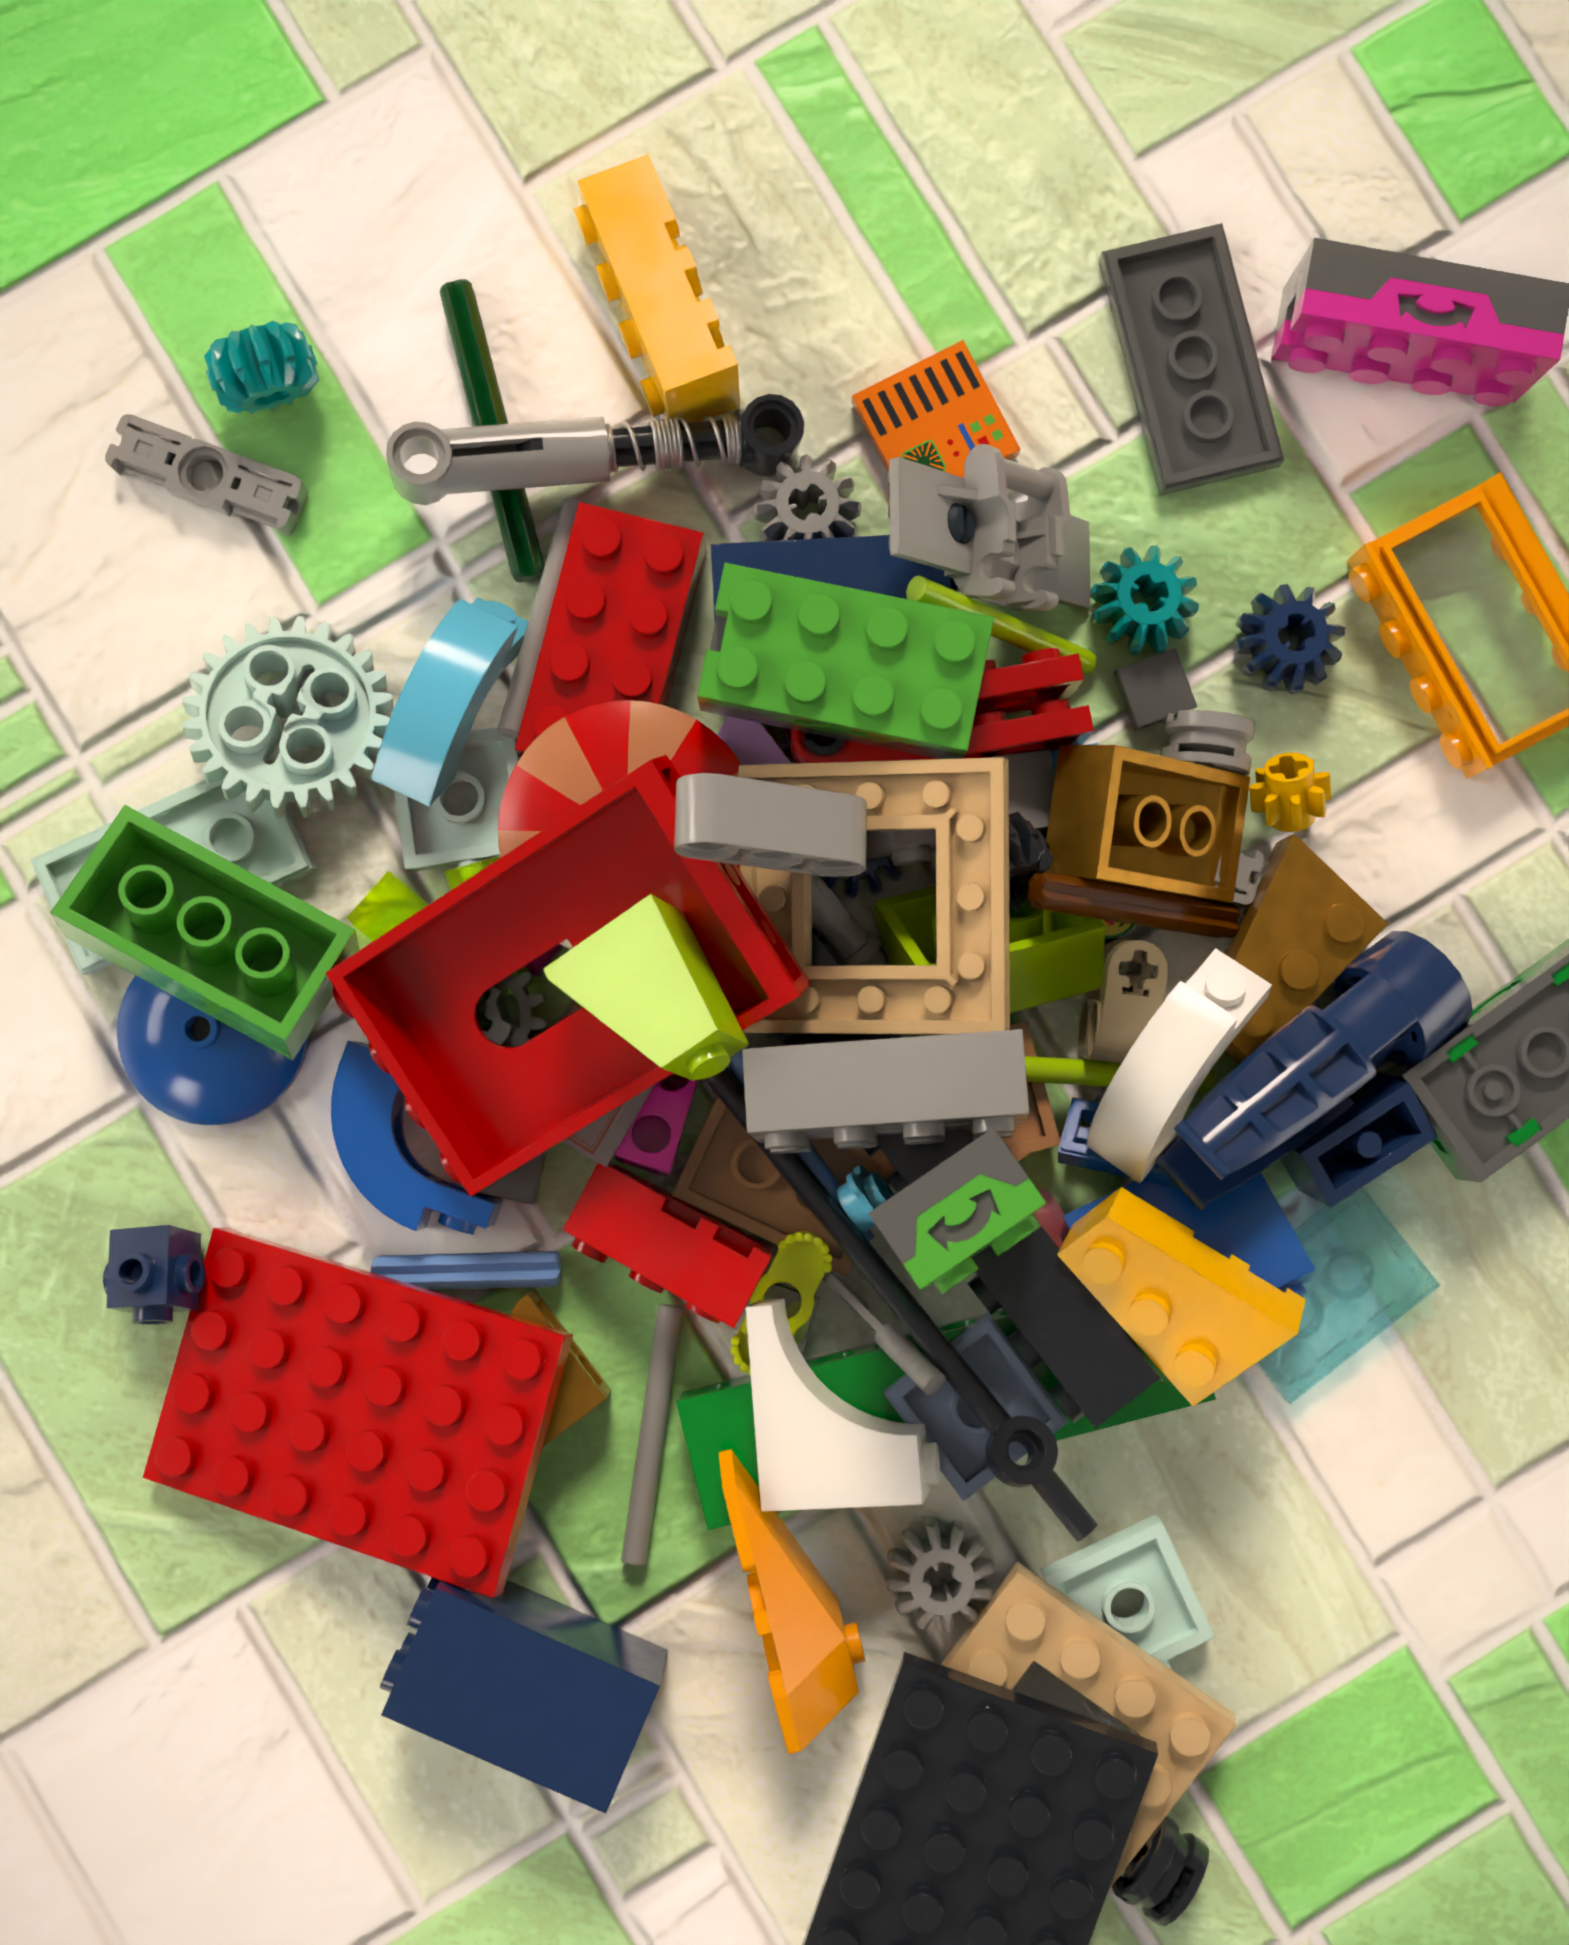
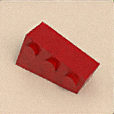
[563,1161,772,1328]

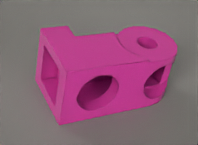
[614,1073,699,1178]

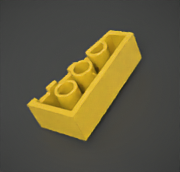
[573,154,740,423]

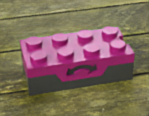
[1271,238,1569,406]

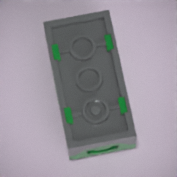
[1384,938,1569,1182]

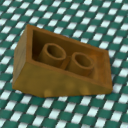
[1046,745,1250,903]

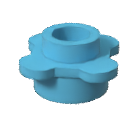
[837,1165,894,1232]

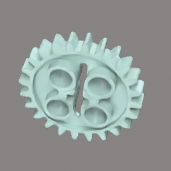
[182,616,394,818]

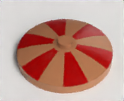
[498,700,742,950]

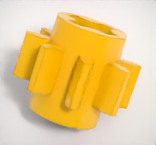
[1249,752,1331,832]

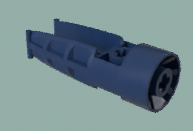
[1155,931,1473,1211]

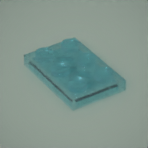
[1255,1187,1441,1404]

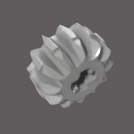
[754,454,861,541]
[885,1517,996,1633]

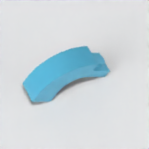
[371,598,528,807]

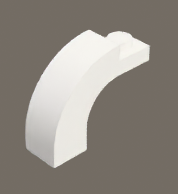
[1086,948,1272,1183]

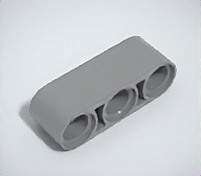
[674,773,867,877]

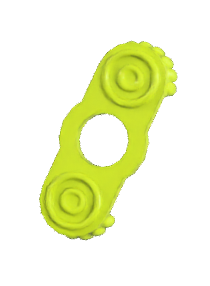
[731,1231,832,1376]

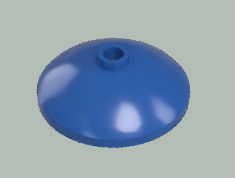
[117,975,309,1125]

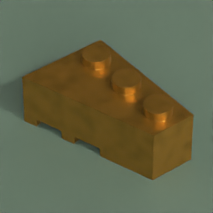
[1224,834,1389,1065]

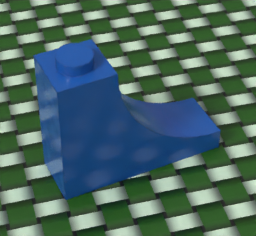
[1063,1173,1316,1297]

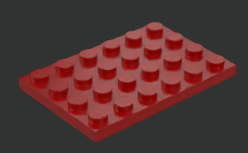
[142,1227,574,1598]

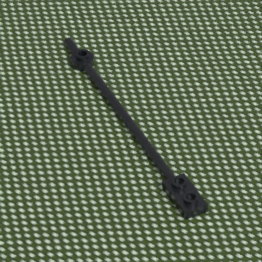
[705,1067,1098,1542]

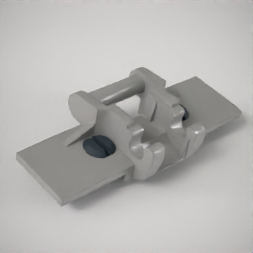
[888,444,1090,612]

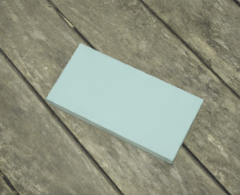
[30,759,317,975]

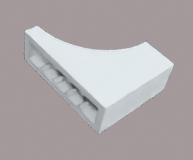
[746,1298,940,1512]

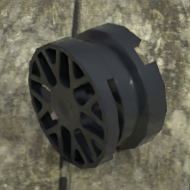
[1112,1816,1209,1926]

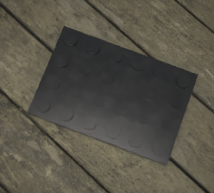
[801,1652,1158,1945]

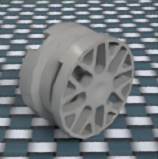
[1161,710,1256,776]

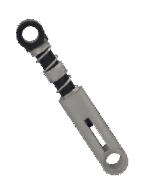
[386,394,804,505]

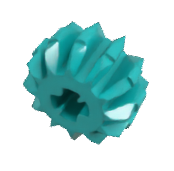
[204,321,319,414]
[1090,545,1199,655]

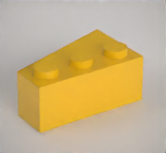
[1057,1187,1306,1406]

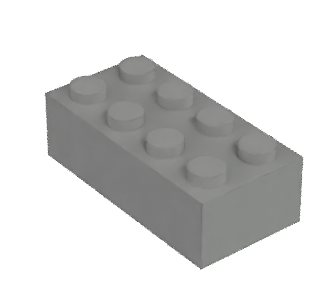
[742,1029,1029,1154]

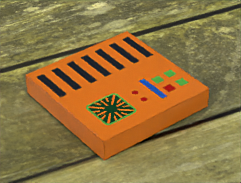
[851,340,1021,478]

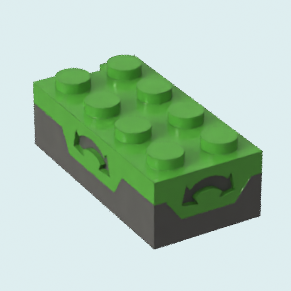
[697,563,994,759]
[868,1127,1046,1295]

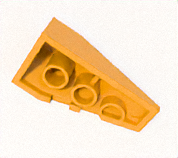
[719,1449,866,1754]

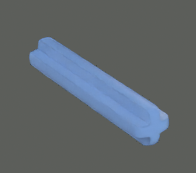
[370,1251,562,1290]

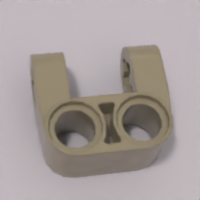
[1078,938,1168,1064]

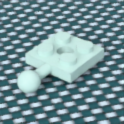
[394,727,520,883]
[1040,1514,1215,1670]

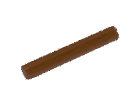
[1027,872,1241,938]

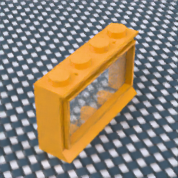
[1347,472,1569,778]

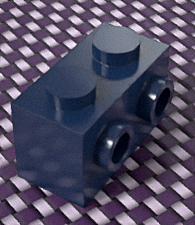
[1281,1071,1438,1208]

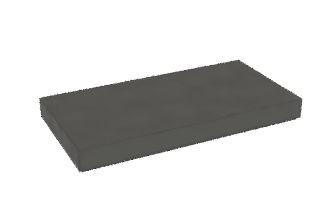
[1099,223,1285,496]

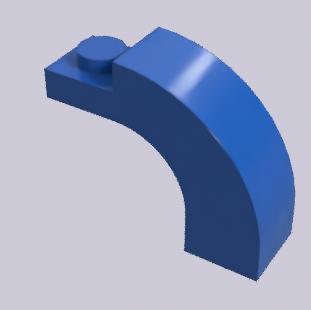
[331,1040,503,1235]

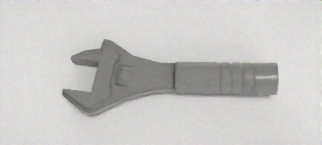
[822,1271,946,1395]

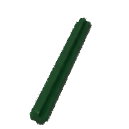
[439,279,545,582]

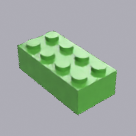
[50,805,360,1061]

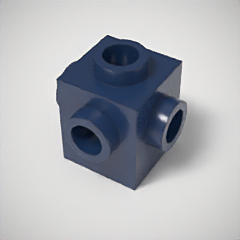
[103,1225,205,1325]

